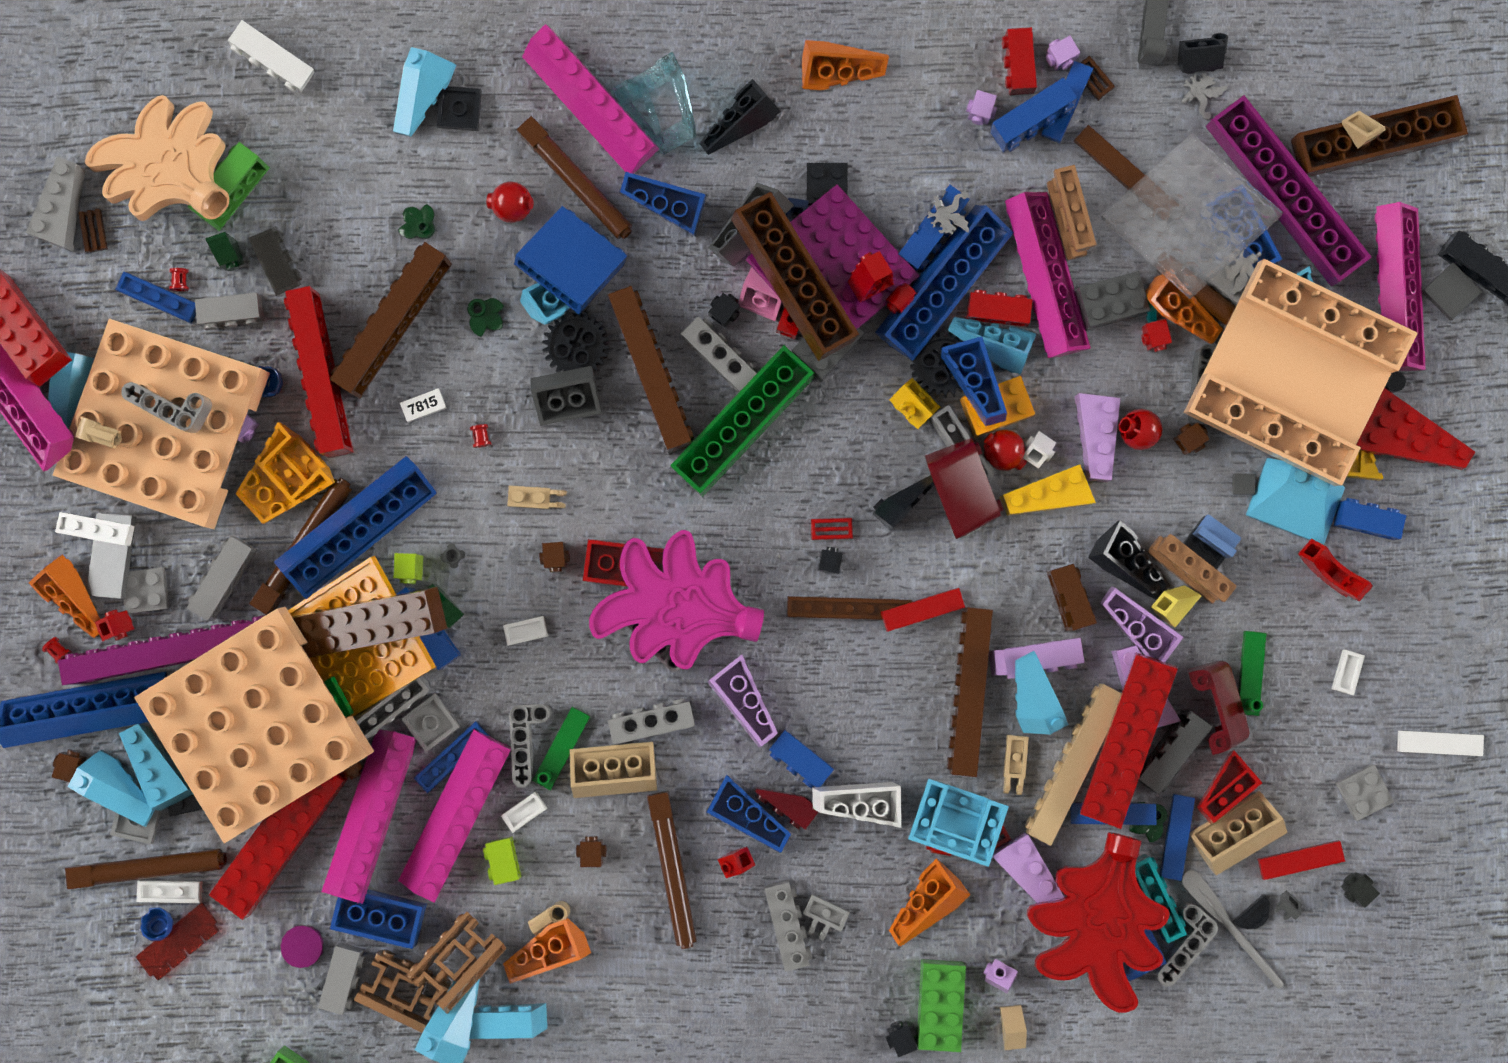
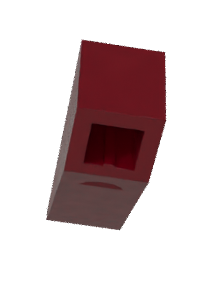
[755,787,818,830]

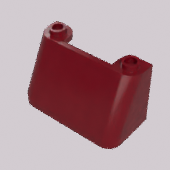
[925,438,1004,539]
[1187,661,1250,755]

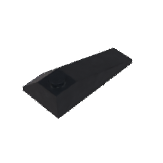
[699,79,781,155]

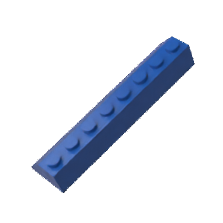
[875,205,1014,361]
[274,456,437,599]
[0,671,167,748]

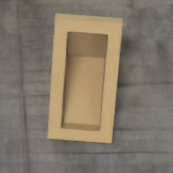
[1342,111,1386,149]
[1000,1005,1027,1050]

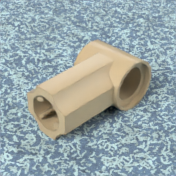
[75,417,122,448]
[528,901,570,936]

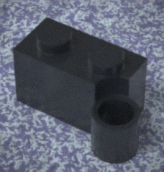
[1177,33,1228,74]

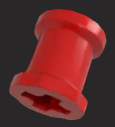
[169,268,189,292]
[470,424,491,448]
[42,637,72,665]

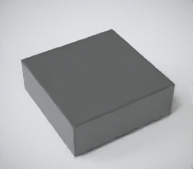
[1232,473,1255,495]

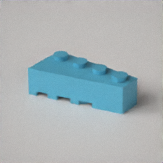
[119,724,193,811]
[469,1003,548,1039]

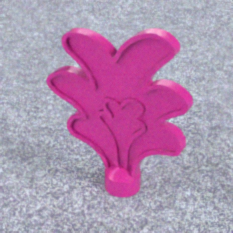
[589,530,764,669]

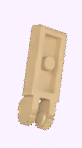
[507,486,567,509]
[1003,735,1029,795]

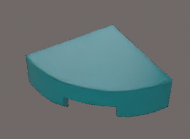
[1145,295,1157,323]

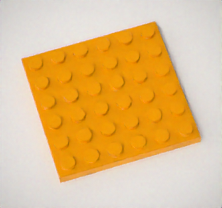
[288,556,436,718]

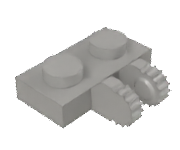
[803,894,850,941]

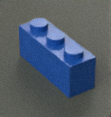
[1333,498,1406,540]
[769,729,834,789]

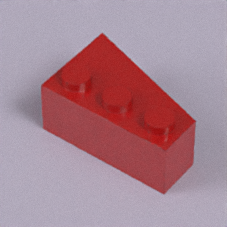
[847,251,894,303]
[1196,750,1262,824]

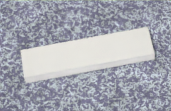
[55,512,135,546]
[1397,731,1484,756]

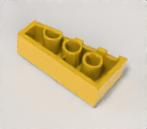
[1000,464,1096,516]

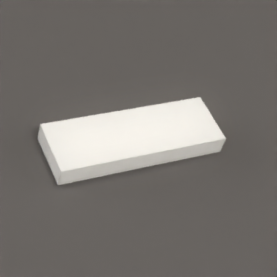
[136,880,203,903]

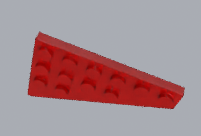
[1356,388,1475,470]

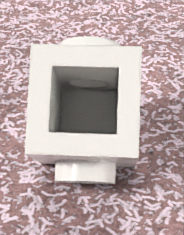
[1023,431,1056,469]

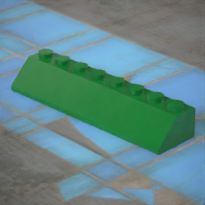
[670,345,815,497]

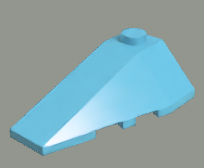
[393,47,456,137]
[520,283,570,325]
[948,317,1036,375]
[48,352,95,429]
[1015,651,1069,735]
[68,750,155,827]

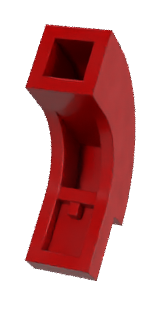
[1298,539,1373,602]

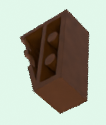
[1047,564,1097,631]

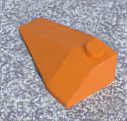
[802,40,889,90]
[1145,271,1223,344]
[29,554,100,638]
[889,858,970,946]
[503,918,591,984]

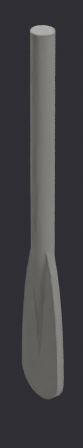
[1181,870,1284,989]

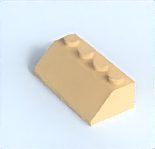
[570,742,657,798]
[1189,791,1288,876]

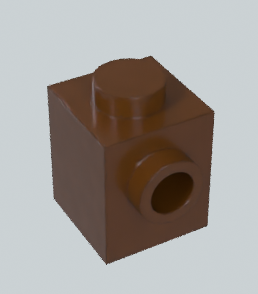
[1173,422,1210,455]
[539,542,570,572]
[52,749,87,782]
[576,836,607,867]

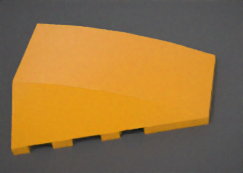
[236,422,335,524]

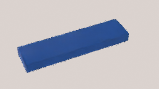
[1041,61,1093,143]
[115,271,196,324]
[414,721,490,793]
[1160,794,1195,881]
[1071,802,1157,825]

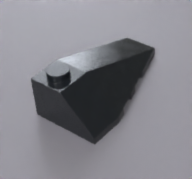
[873,475,935,531]
[1088,520,1170,600]

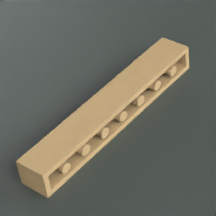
[1025,684,1121,846]

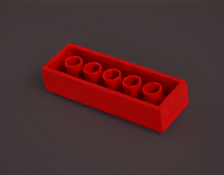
[0,269,72,387]

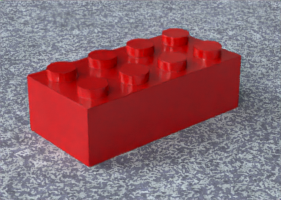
[583,539,664,587]

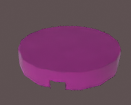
[280,925,324,968]

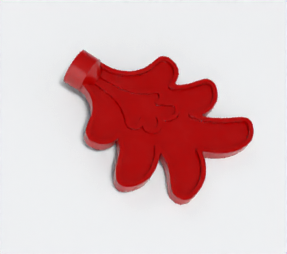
[1027,832,1169,1013]

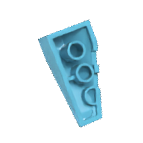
[415,979,480,1063]

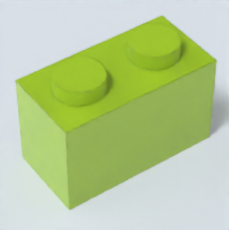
[393,553,423,584]
[483,836,522,885]

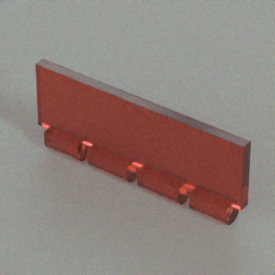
[135,902,219,980]

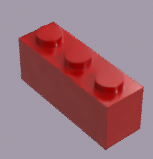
[1002,27,1037,95]
[966,290,1033,327]

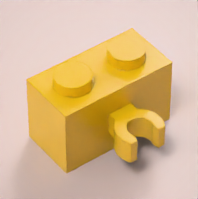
[889,378,941,429]

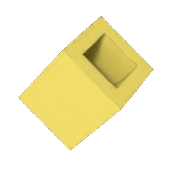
[1151,585,1201,628]

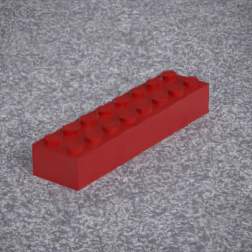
[284,286,354,458]
[1080,652,1178,829]
[209,773,348,920]

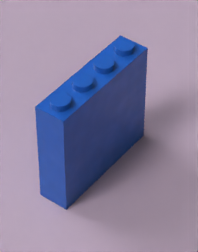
[514,206,627,314]

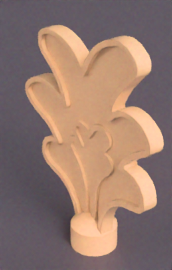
[85,95,229,221]

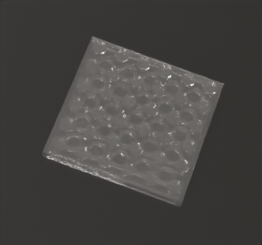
[1101,133,1283,299]

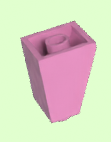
[738,267,783,321]

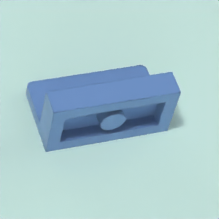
[1193,515,1241,558]

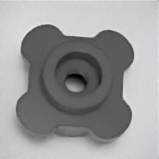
[440,544,465,568]

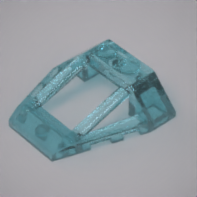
[611,52,696,155]

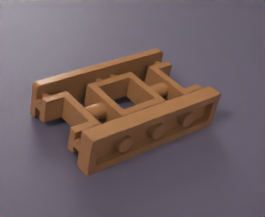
[1047,165,1097,260]
[1147,534,1237,604]
[407,912,507,1014]
[354,949,452,1033]

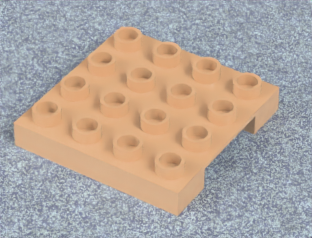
[1184,259,1418,486]
[53,319,270,529]
[134,607,374,843]

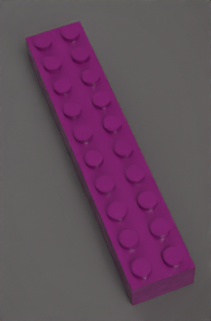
[1205,95,1372,287]
[58,615,265,685]

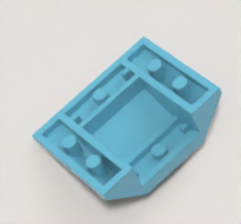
[1246,458,1345,545]
[908,779,1009,867]

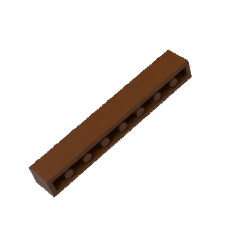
[947,607,993,777]

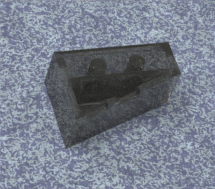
[248,226,302,296]

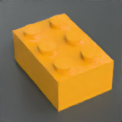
[960,376,1035,438]

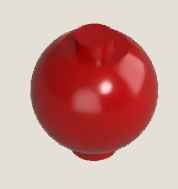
[486,181,534,223]
[1119,409,1163,450]
[984,430,1027,471]

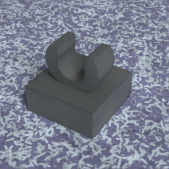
[1275,890,1302,920]

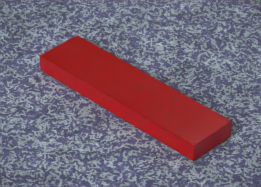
[881,588,965,632]
[1257,840,1346,880]

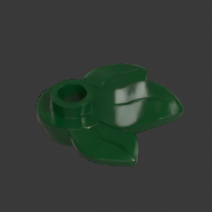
[398,204,435,239]
[467,298,504,337]
[1129,802,1167,843]

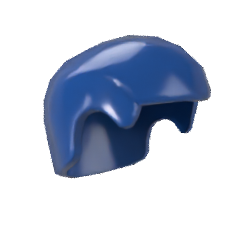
[258,366,283,397]
[140,907,174,941]

